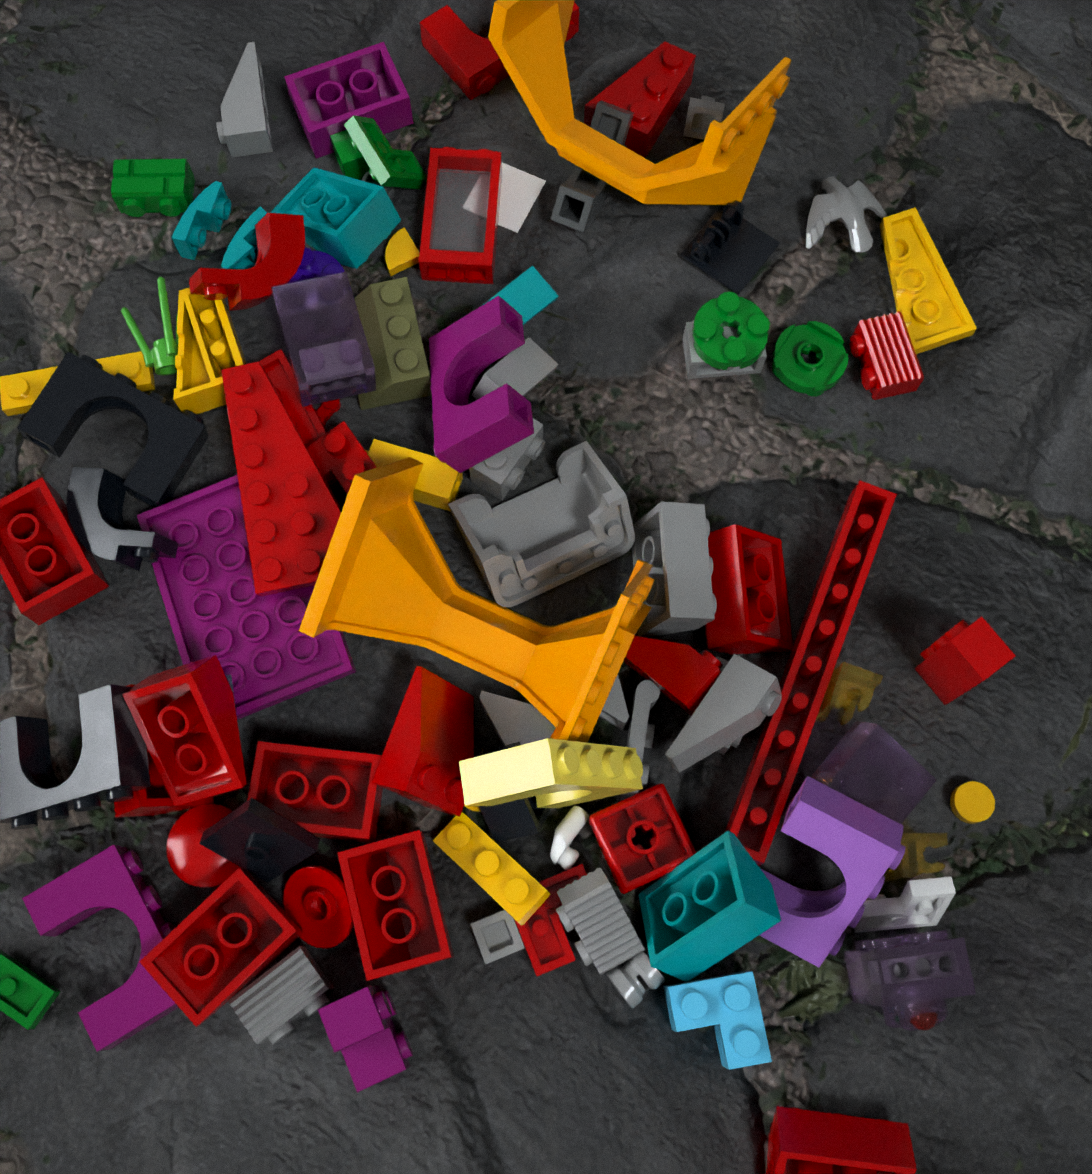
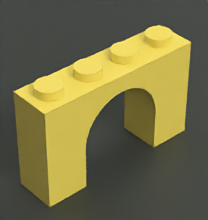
[459,738,643,808]

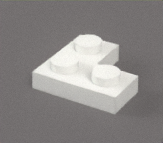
[854,874,956,933]

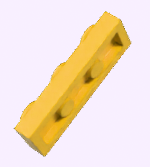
[432,812,551,926]

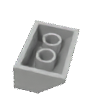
[632,501,717,638]

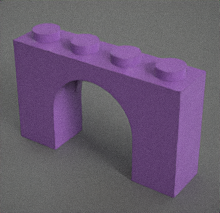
[759,776,906,968]

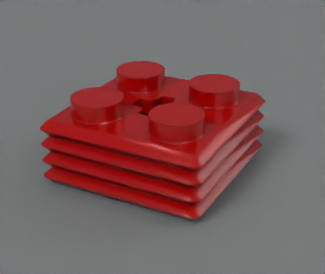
[588,783,696,894]

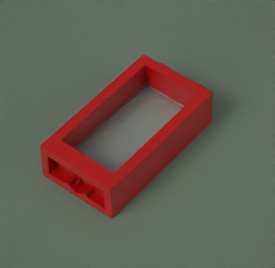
[419,147,502,284]

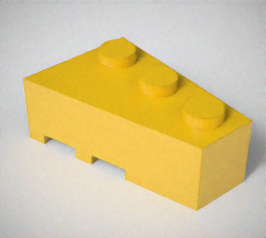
[173,287,247,415]

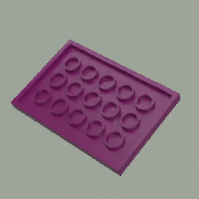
[137,475,357,720]

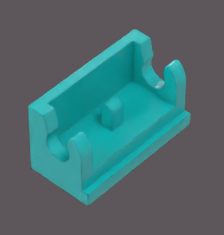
[480,265,559,325]

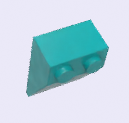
[270,167,401,269]

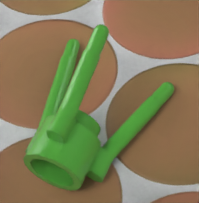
[121,277,179,375]

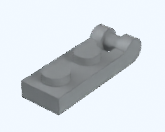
[619,680,660,797]

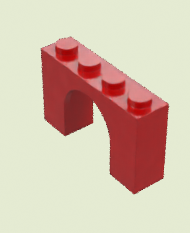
[419,2,580,100]

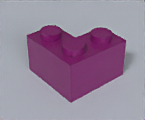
[318,985,413,1093]

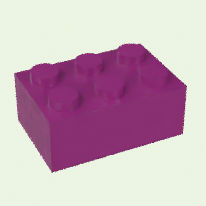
[284,42,413,159]

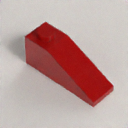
[623,636,723,716]

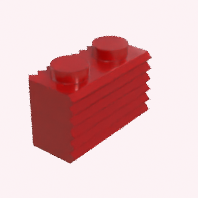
[850,311,924,400]

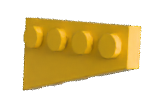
[879,207,977,354]

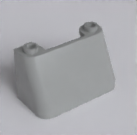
[448,441,635,607]

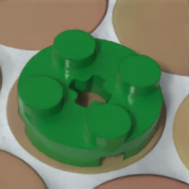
[692,292,770,370]
[772,321,848,397]

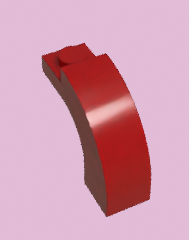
[189,213,305,311]

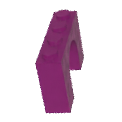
[429,296,534,473]
[22,844,179,1052]

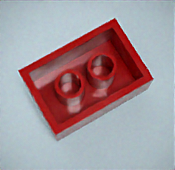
[0,477,109,625]
[247,741,383,843]

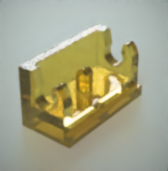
[816,662,883,725]
[883,833,948,883]

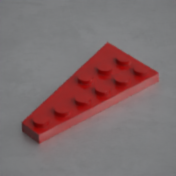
[221,361,341,597]

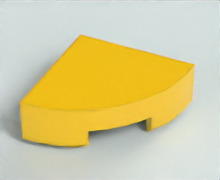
[385,227,420,277]

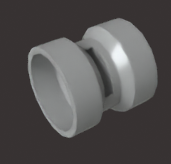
[606,952,665,1009]

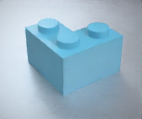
[663,971,772,1070]

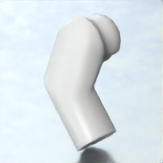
[550,806,589,870]

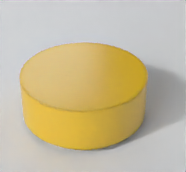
[950,781,995,824]

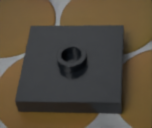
[199,798,320,883]

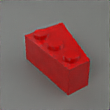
[584,41,696,158]
[914,616,1016,705]

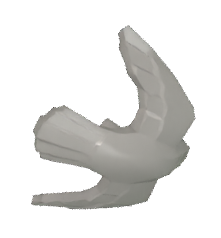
[806,176,887,253]

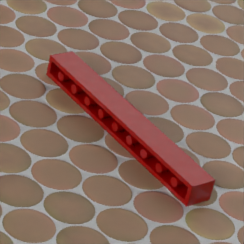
[724,480,897,866]

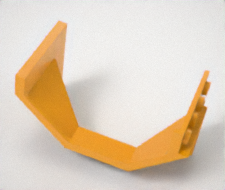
[488,0,792,205]
[299,457,655,743]

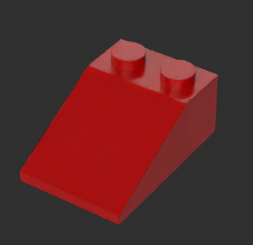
[122,655,247,806]
[372,666,474,817]
[139,868,303,1027]

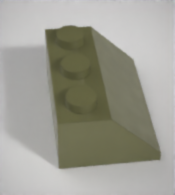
[339,277,432,411]

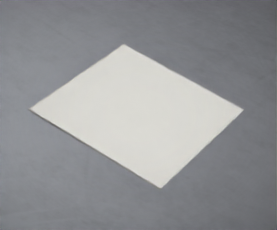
[462,162,546,233]

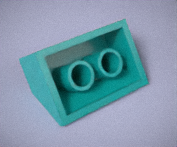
[639,831,781,982]

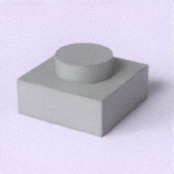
[470,910,525,965]

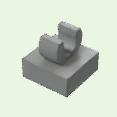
[683,95,725,140]

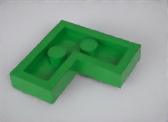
[344,115,427,189]
[0,949,61,1030]

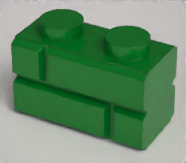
[111,159,195,217]

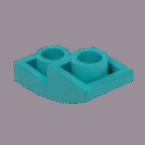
[172,181,231,260]
[221,206,267,269]

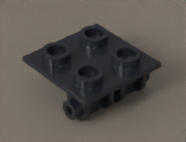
[680,200,780,295]

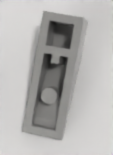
[216,42,273,158]
[665,654,782,773]

